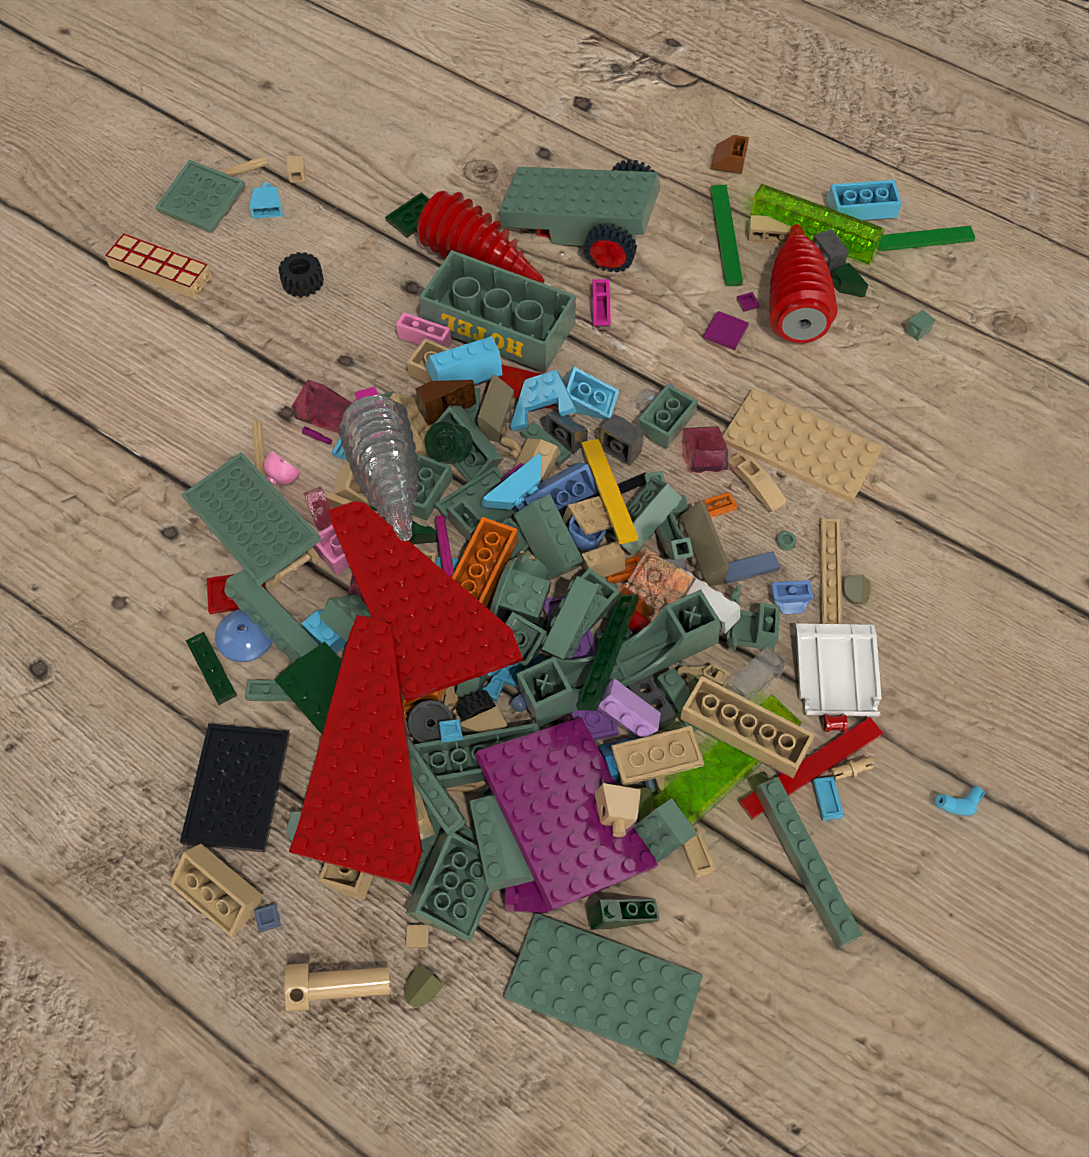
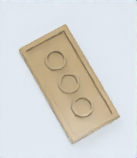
[611,726,704,786]

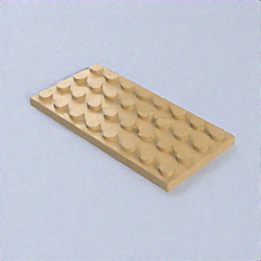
[721,388,883,503]

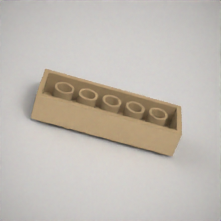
[680,676,816,778]

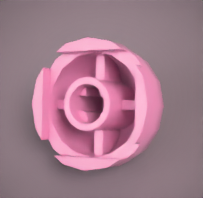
[263,451,301,485]

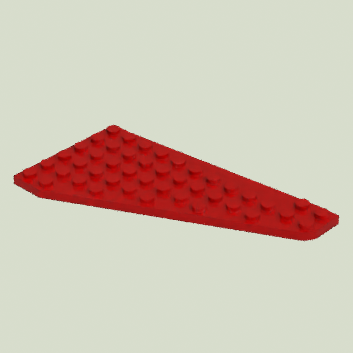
[328,501,523,702]
[289,615,423,886]

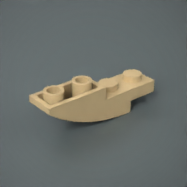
[727,451,787,512]

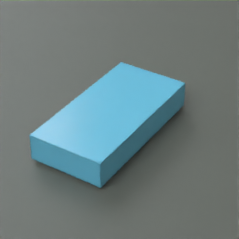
[812,776,844,821]

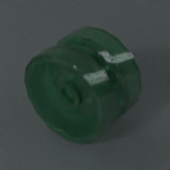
[425,422,472,463]

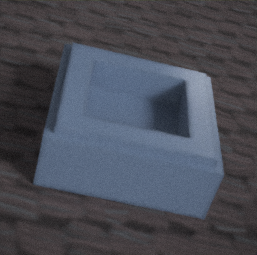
[254,903,281,933]

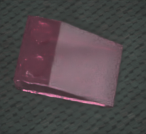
[683,426,728,473]

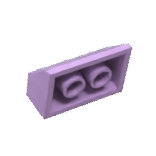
[598,678,661,738]

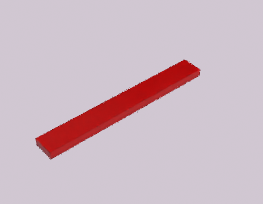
[739,717,883,820]

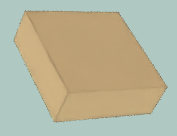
[406,925,429,949]

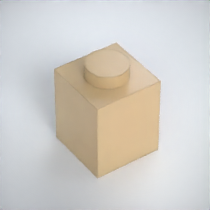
[287,156,306,183]

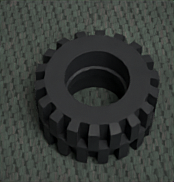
[279,252,324,297]

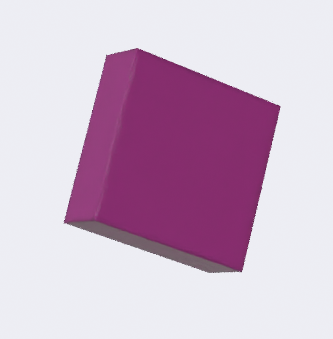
[736,292,759,312]

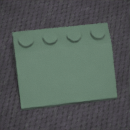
[470,795,535,892]
[405,832,492,942]

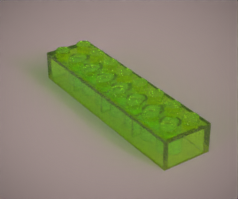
[750,184,885,265]
[653,694,802,827]

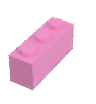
[396,312,452,348]

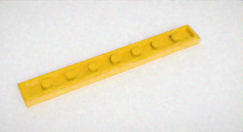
[581,439,638,544]

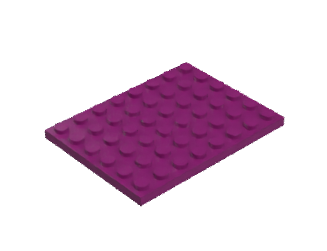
[475,717,658,912]

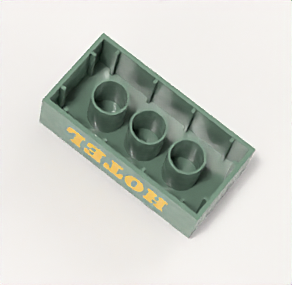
[419,250,576,372]

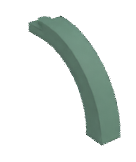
[644,470,694,560]

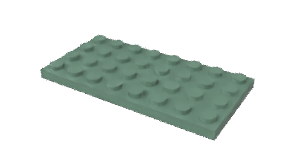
[181,452,322,586]
[504,913,703,1065]

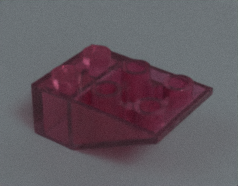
[292,379,355,434]

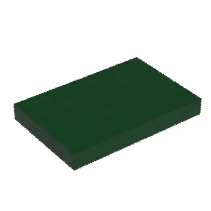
[385,192,430,238]

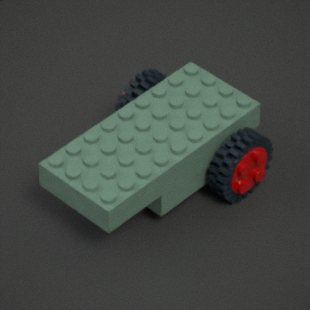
[499,159,660,273]

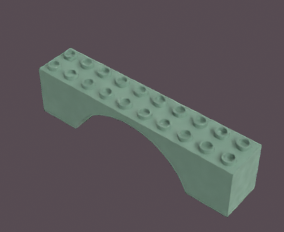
[517,589,721,727]

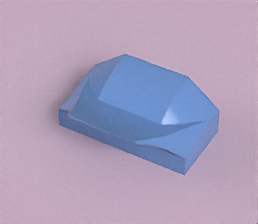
[771,580,813,615]

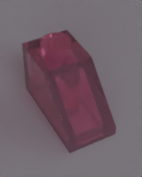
[303,487,332,531]

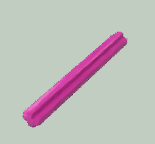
[435,515,454,577]

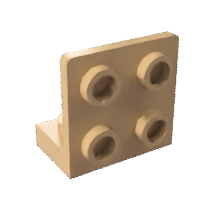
[563,496,612,535]

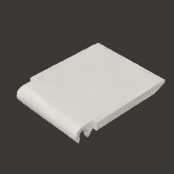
[795,623,882,717]

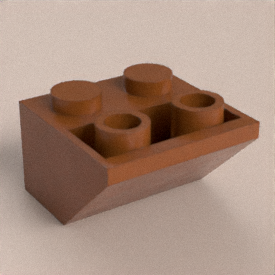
[711,135,749,174]

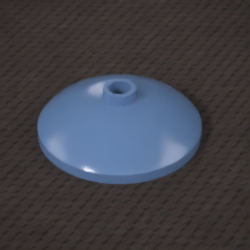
[215,609,273,662]

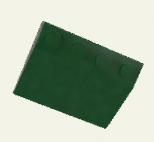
[274,642,342,734]

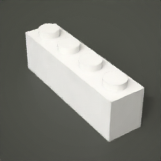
[665,568,740,633]

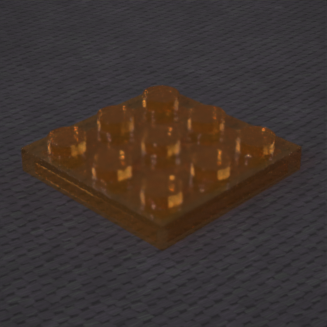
[618,549,696,621]

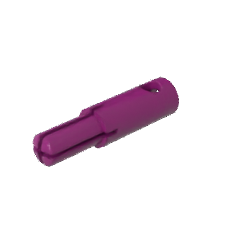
[302,426,332,445]

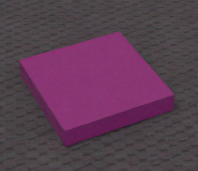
[704,311,749,350]

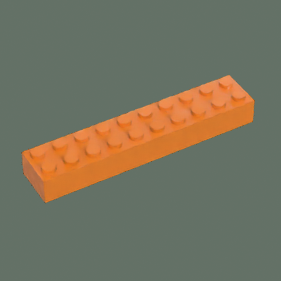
[420,517,518,702]

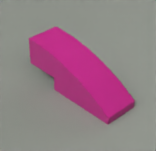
[592,279,611,326]

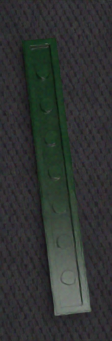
[576,594,639,710]

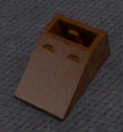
[415,380,476,425]

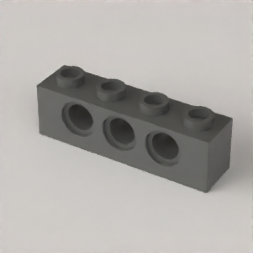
[626,675,677,730]

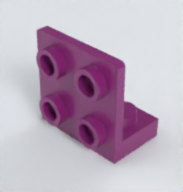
[505,881,549,913]

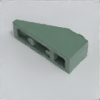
[656,667,699,732]

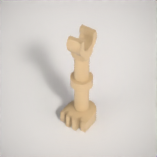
[267,547,321,588]

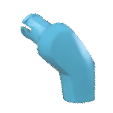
[935,786,985,816]

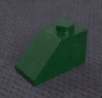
[831,263,868,298]

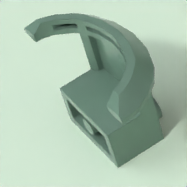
[490,557,551,624]
[726,584,780,651]

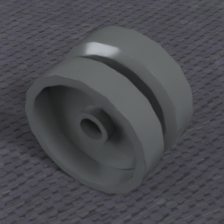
[408,700,453,744]

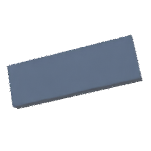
[725,551,780,584]

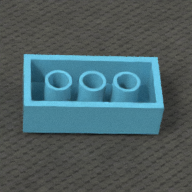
[827,180,902,222]

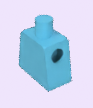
[249,182,283,219]

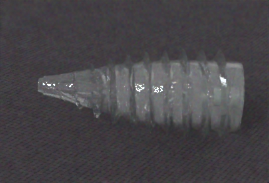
[339,395,419,541]

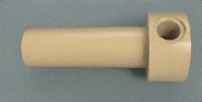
[285,963,390,1012]

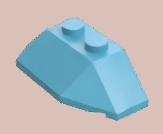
[481,453,541,510]

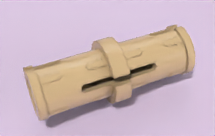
[830,756,875,781]

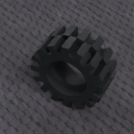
[456,690,496,721]

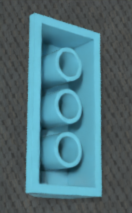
[425,336,503,385]

